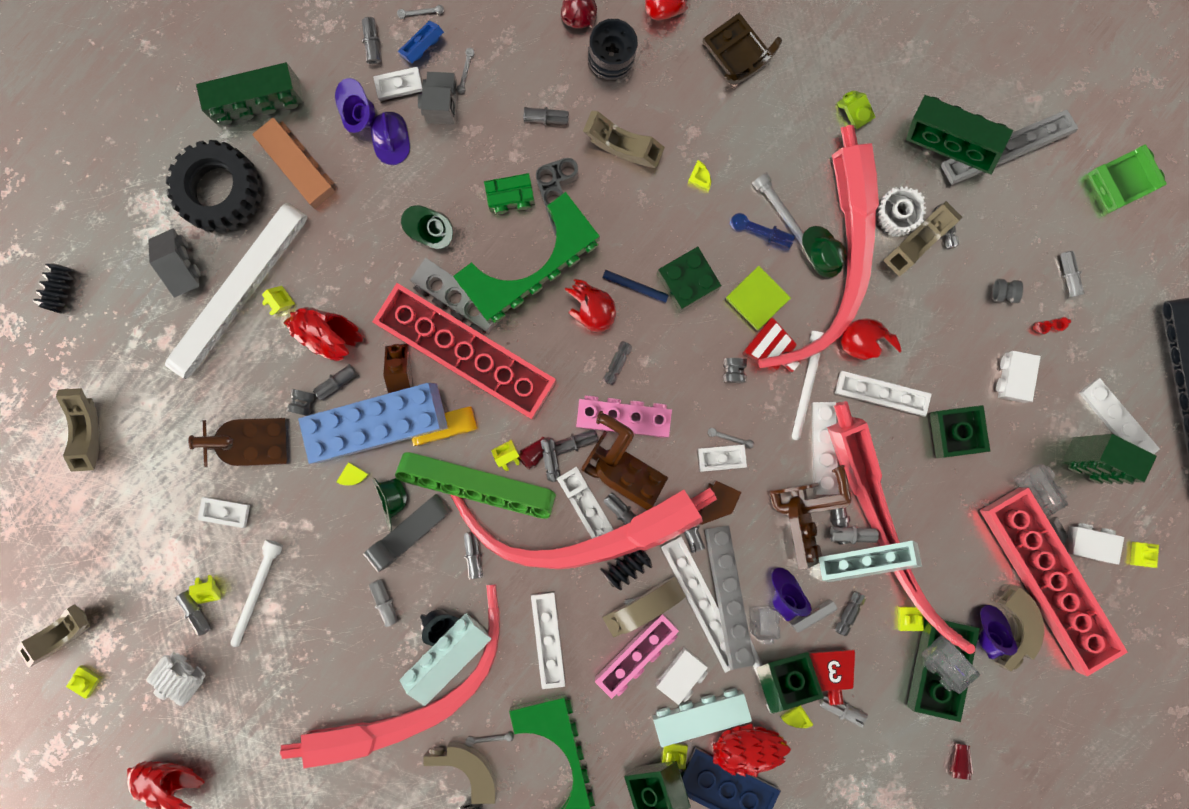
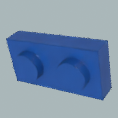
[398,20,444,64]

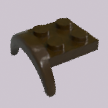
[702,12,782,84]

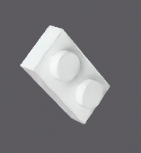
[373,67,422,101]
[698,444,747,472]
[198,497,250,528]

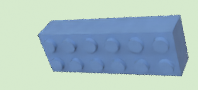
[298,383,448,464]

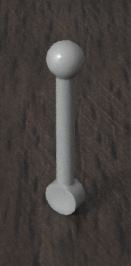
[397,5,444,19]
[456,48,475,94]
[707,428,754,449]
[465,732,514,747]

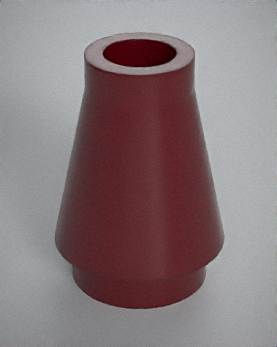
[518,437,545,470]
[950,744,974,780]

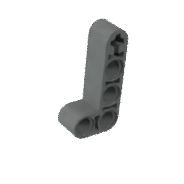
[536,158,578,238]
[363,494,452,572]

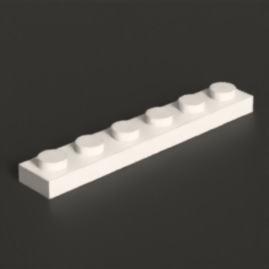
[660,536,730,673]

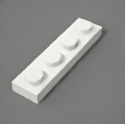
[835,371,932,416]
[1079,378,1160,454]
[811,402,838,495]
[531,592,565,689]

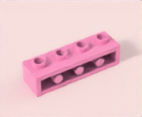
[576,396,672,438]
[595,614,679,699]

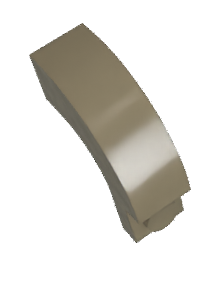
[583,111,665,168]
[883,201,963,277]
[56,388,100,472]
[602,576,686,638]
[997,585,1044,672]
[16,604,91,668]
[423,742,497,804]

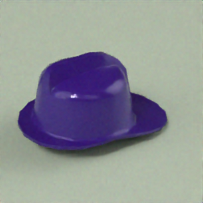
[335,78,376,133]
[371,112,410,165]
[772,567,812,621]
[978,605,1018,659]

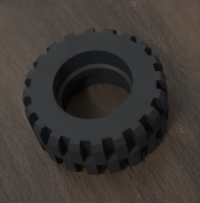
[166,140,262,233]

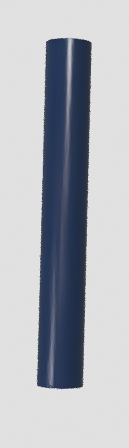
[602,270,669,303]

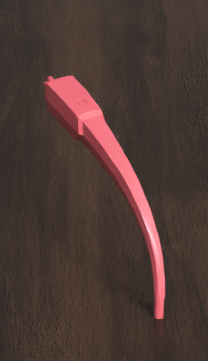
[758,125,879,368]
[827,401,976,654]
[450,488,717,570]
[280,584,499,769]

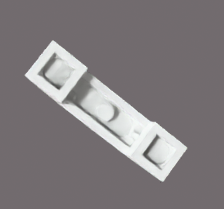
[557,467,614,539]

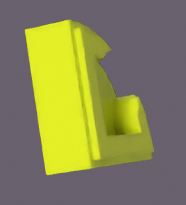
[688,160,711,191]
[337,462,369,485]
[780,705,813,728]

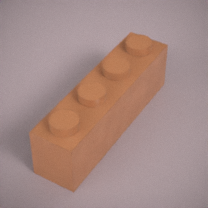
[252,117,335,209]

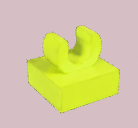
[262,286,295,315]
[491,440,520,471]
[1130,542,1159,568]
[189,575,221,604]
[898,606,924,631]
[66,665,102,699]
[662,743,688,770]

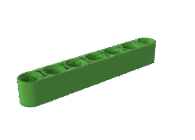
[395,452,556,519]

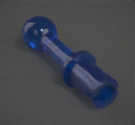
[731,213,796,249]

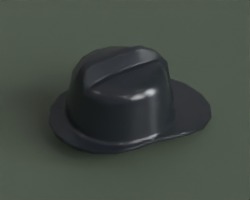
[420,609,460,646]

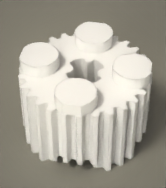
[875,186,926,237]
[146,652,206,707]

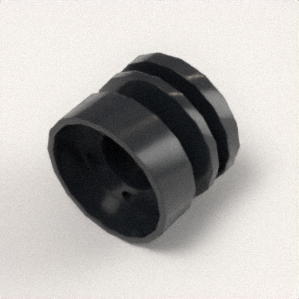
[588,19,638,80]

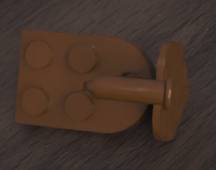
[581,411,669,510]
[188,418,287,468]
[769,465,852,570]

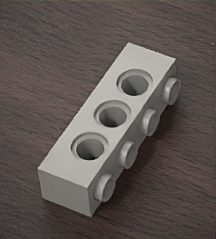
[410,258,496,334]

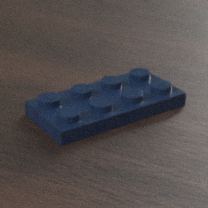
[681,747,781,809]

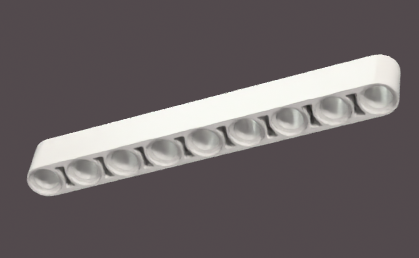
[165,202,307,379]

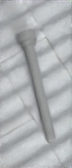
[752,172,804,247]

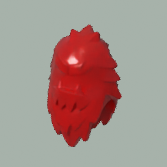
[283,307,363,361]
[713,723,791,777]
[127,761,205,809]

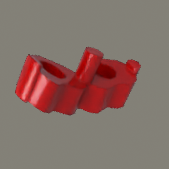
[1033,317,1071,334]

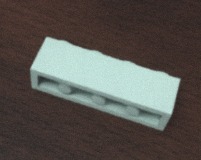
[819,541,922,582]
[399,613,491,706]
[652,688,752,748]

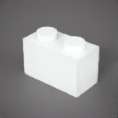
[996,351,1041,403]
[1065,523,1124,565]
[655,647,708,705]

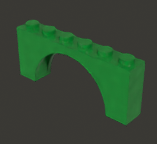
[453,192,600,324]
[509,694,596,809]

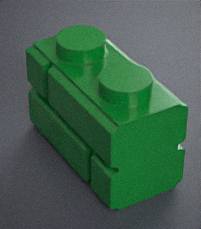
[484,173,535,214]

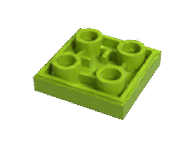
[725,266,791,331]

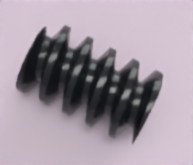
[33,263,76,314]
[600,550,653,590]

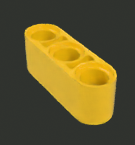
[411,406,478,446]

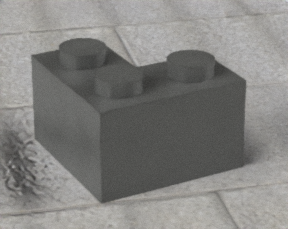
[418,72,457,125]
[148,228,201,298]

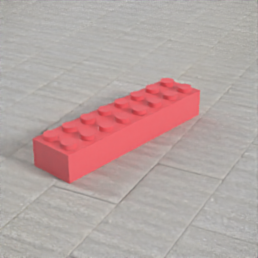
[372,283,557,420]
[980,487,1128,676]

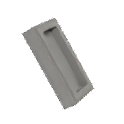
[790,599,838,633]

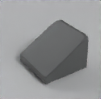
[1049,517,1068,545]

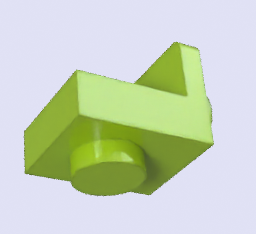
[837,91,876,130]

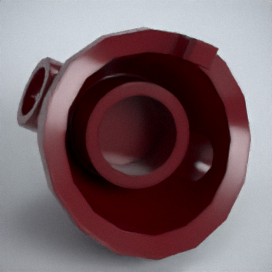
[561,0,597,28]

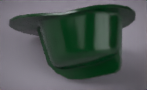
[401,205,453,249]
[802,226,846,278]
[373,478,407,532]

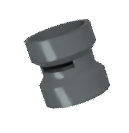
[992,279,1023,304]
[723,358,747,383]
[287,389,315,416]

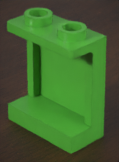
[1088,144,1167,214]

